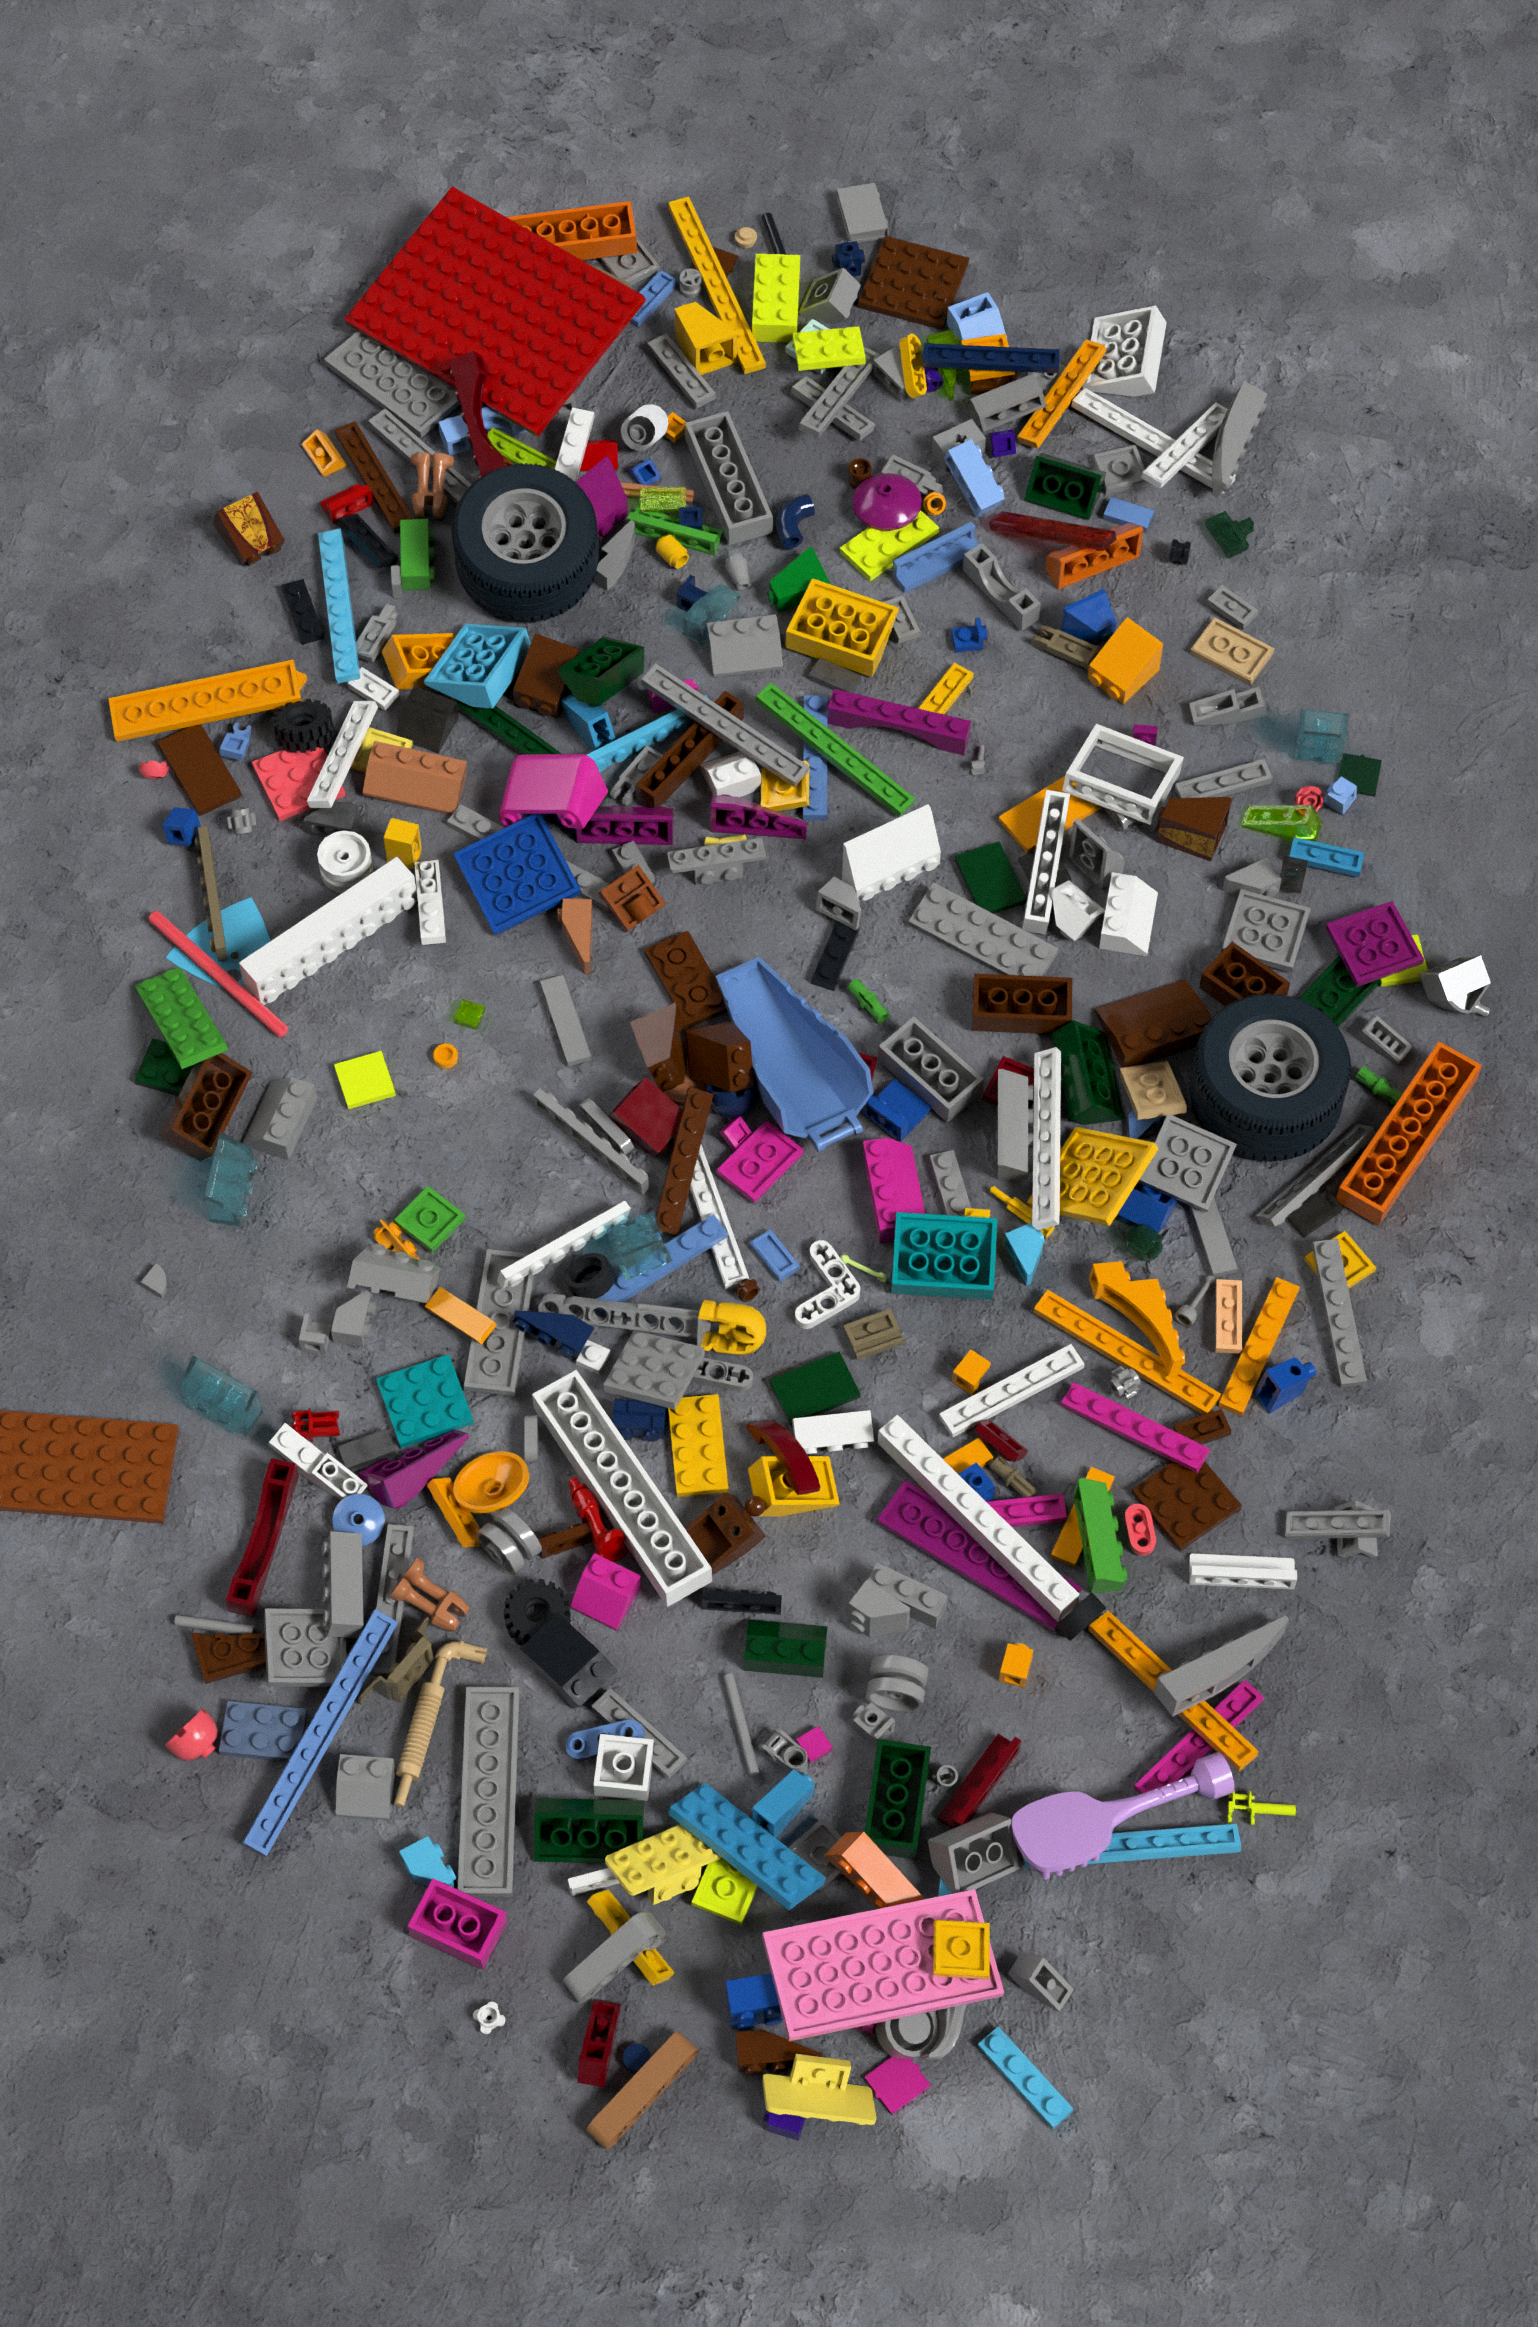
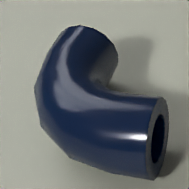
[775,494,815,550]

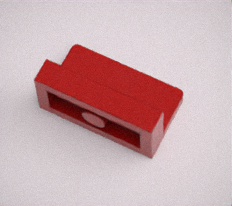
[580,440,618,471]
[320,483,373,524]

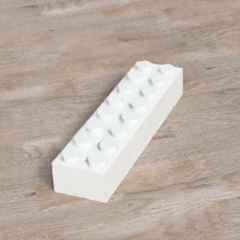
[239,857,418,1005]

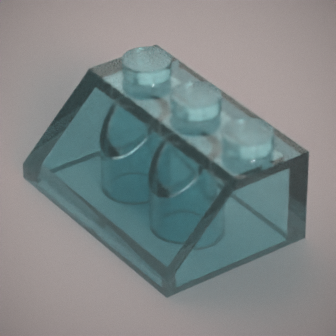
[204,1133,257,1226]
[179,1355,263,1437]

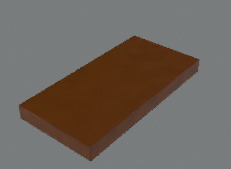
[157,724,242,816]

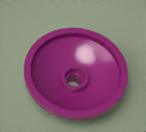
[853,473,922,531]

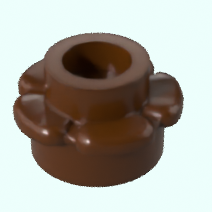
[736,1279,760,1302]

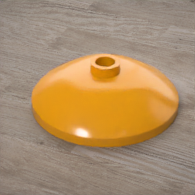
[453,1451,529,1513]

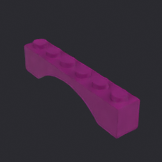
[827,689,971,756]

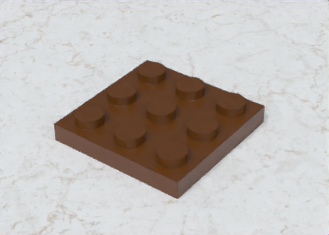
[1132,1461,1242,1551]

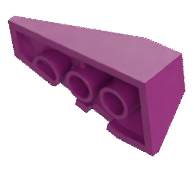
[711,794,807,839]
[358,1429,469,1509]

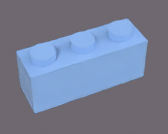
[943,439,1005,517]

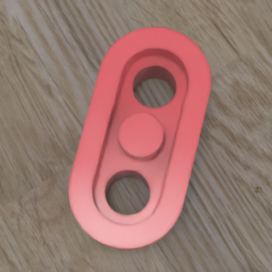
[1124,1504,1156,1556]

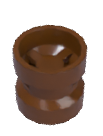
[849,458,872,490]

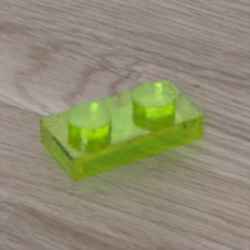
[640,487,686,513]

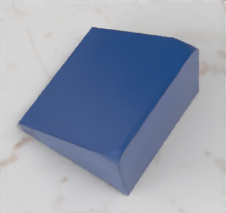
[628,458,662,485]

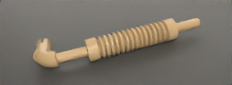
[394,1640,488,1807]

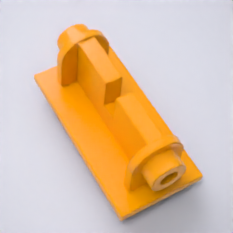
[373,1219,421,1260]

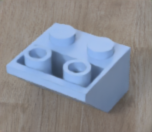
[947,292,1007,345]

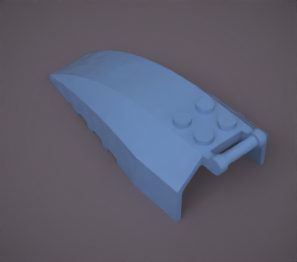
[716,957,874,1153]

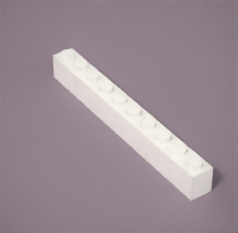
[878,1415,1079,1622]

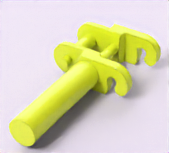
[1227,1790,1296,1825]

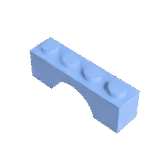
[438,407,528,456]

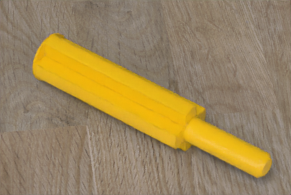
[990,1186,1055,1238]

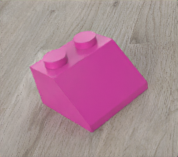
[570,1553,641,1631]

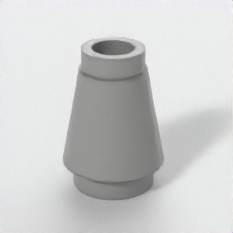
[725,554,750,591]

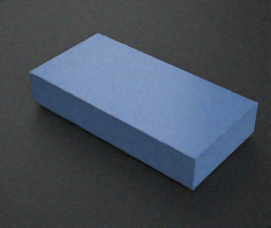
[1103,497,1154,533]
[750,1229,800,1282]

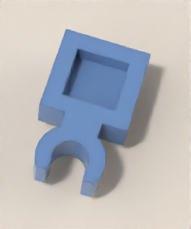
[220,722,251,761]

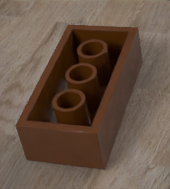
[972,973,1073,1034]
[159,1053,253,1161]

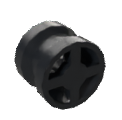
[1169,539,1191,565]

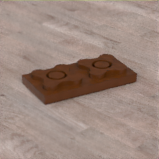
[644,931,728,1028]

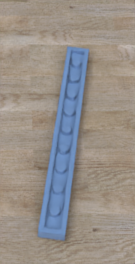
[242,1609,398,1857]

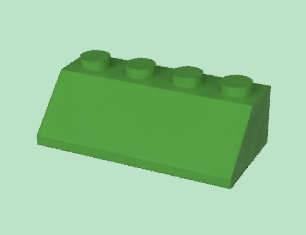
[1073,1478,1127,1594]

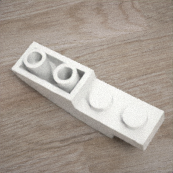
[414,860,446,945]
[268,1423,368,1500]

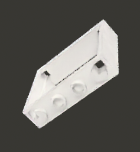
[1062,724,1184,825]

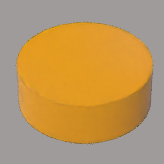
[433,1043,458,1069]

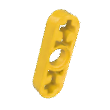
[899,334,927,399]

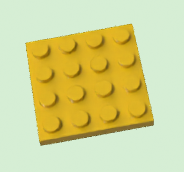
[1027,1127,1158,1226]

